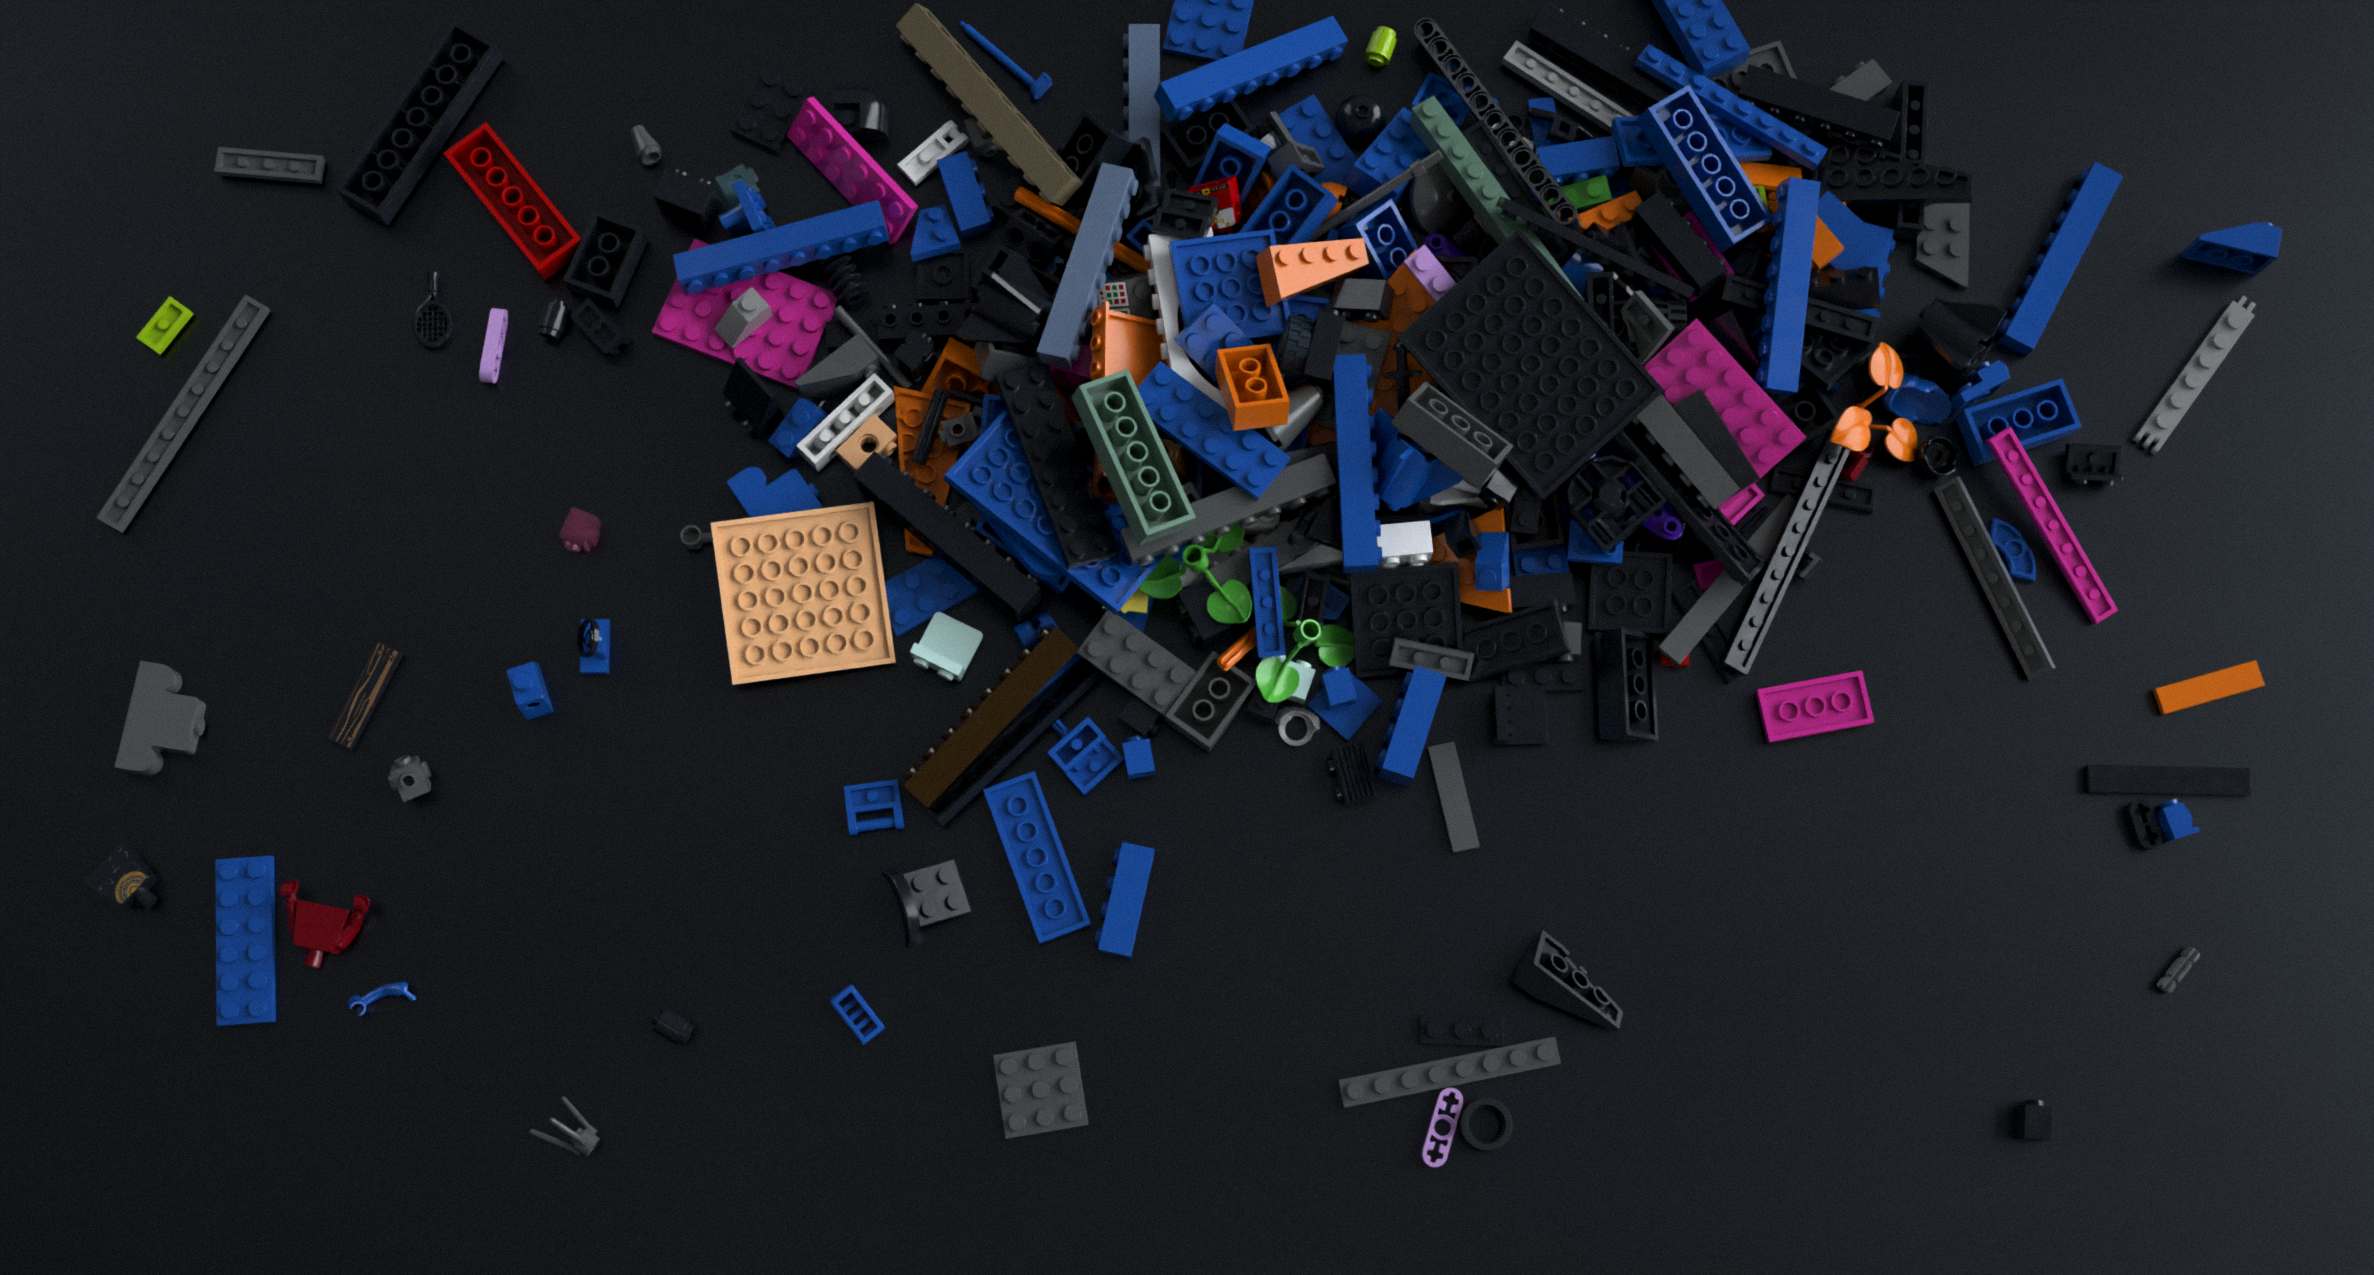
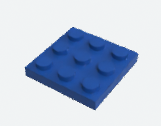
[1163,0,1254,63]

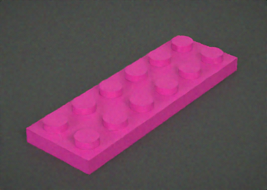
[786,97,918,245]

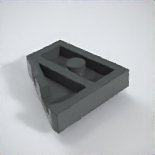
[1620,290,1675,365]

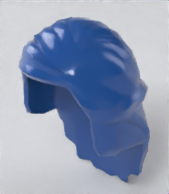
[1881,374,1952,425]

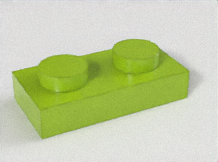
[136,296,193,355]

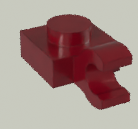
[1838,446,1875,482]

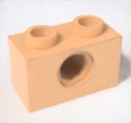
[836,414,898,473]

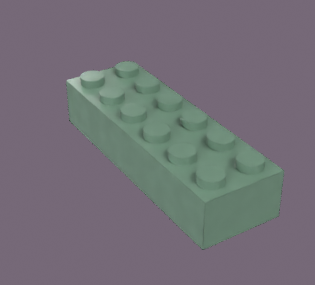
[1071,369,1196,546]

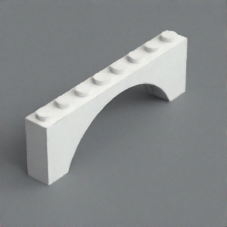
[1143,227,1227,410]

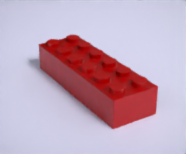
[444,122,581,281]

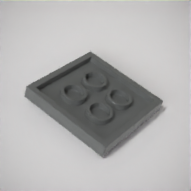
[993,1042,1089,1139]

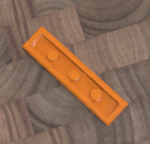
[2152,660,2265,716]

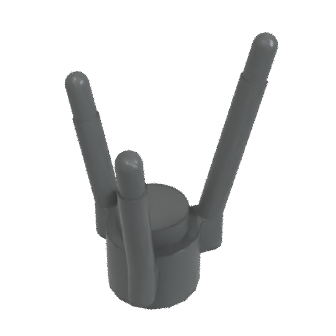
[529,1097,600,1157]

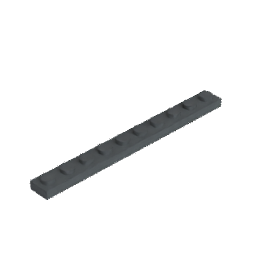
[96,295,271,533]

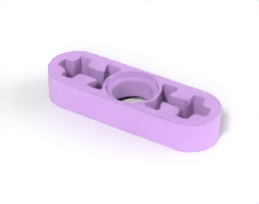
[479,308,508,384]
[1421,1088,1463,1167]

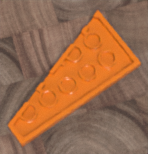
[894,386,972,557]

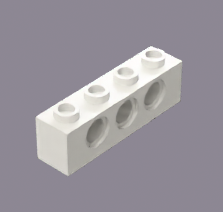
[796,373,895,472]

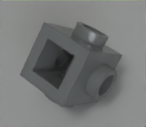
[388,755,431,802]

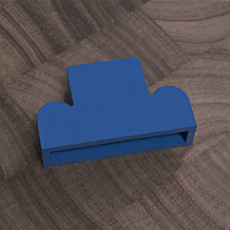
[726,467,823,518]

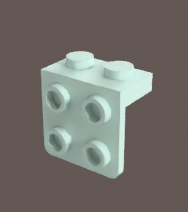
[910,612,983,682]

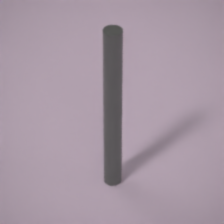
[832,306,912,389]

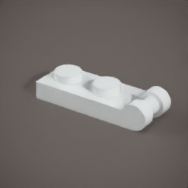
[897,120,970,186]

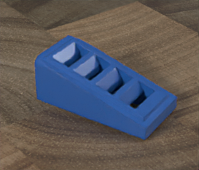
[828,983,885,1045]

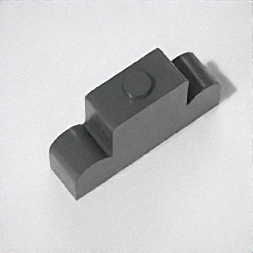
[115,661,206,775]

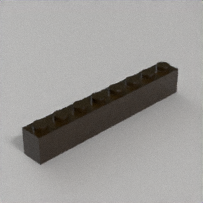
[902,625,1079,808]

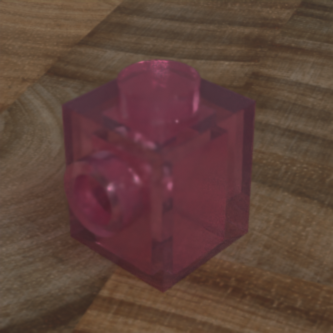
[559,507,601,552]

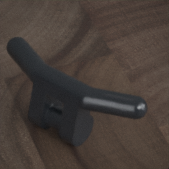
[1527,107,1597,144]

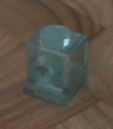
[715,164,759,208]

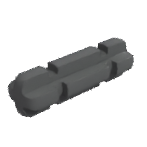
[2157,946,2200,994]

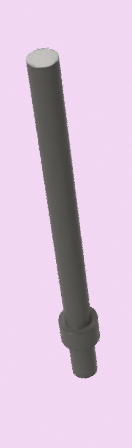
[1307,149,1444,243]

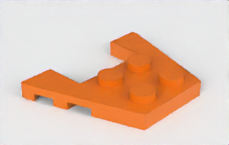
[1429,508,1512,613]

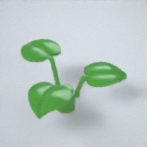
[1139,525,1252,624]
[1255,586,1354,703]

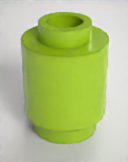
[1365,26,1397,67]

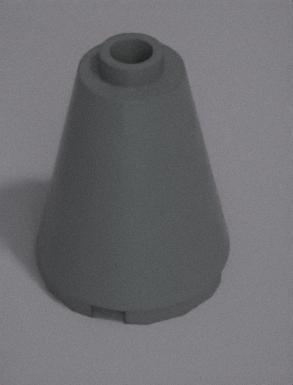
[1258,383,1326,452]

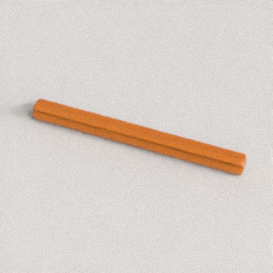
[1014,187,1151,274]

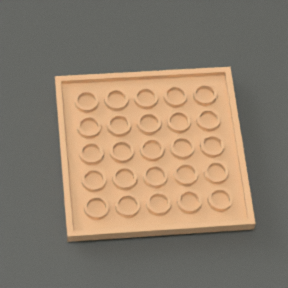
[711,502,896,685]

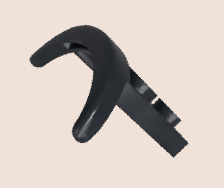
[882,860,971,948]

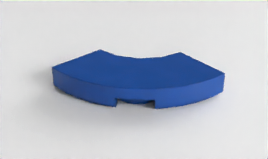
[1988,518,2036,583]

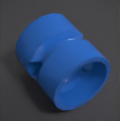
[1013,609,1059,649]

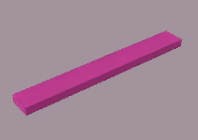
[1985,426,2118,624]

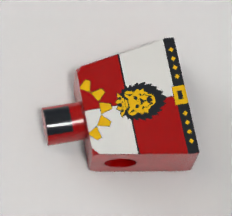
[1187,175,1243,236]

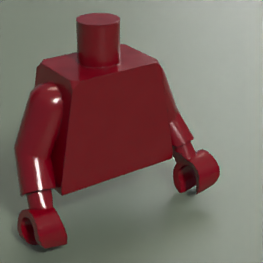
[280,881,370,968]

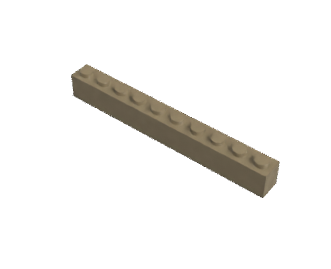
[896,3,1083,206]

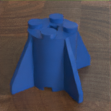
[1371,407,1463,511]

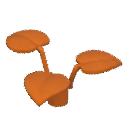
[1830,342,1918,462]

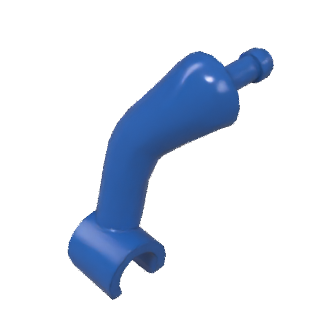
[348,982,416,1016]

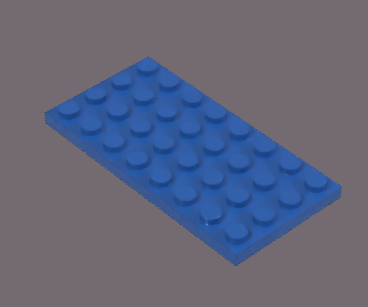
[943,410,1165,615]

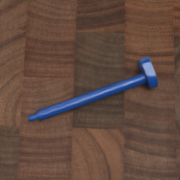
[959,21,1053,100]

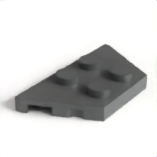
[1914,203,1970,290]

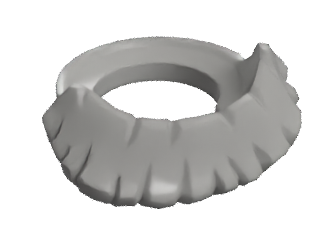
[1275,706,1320,746]

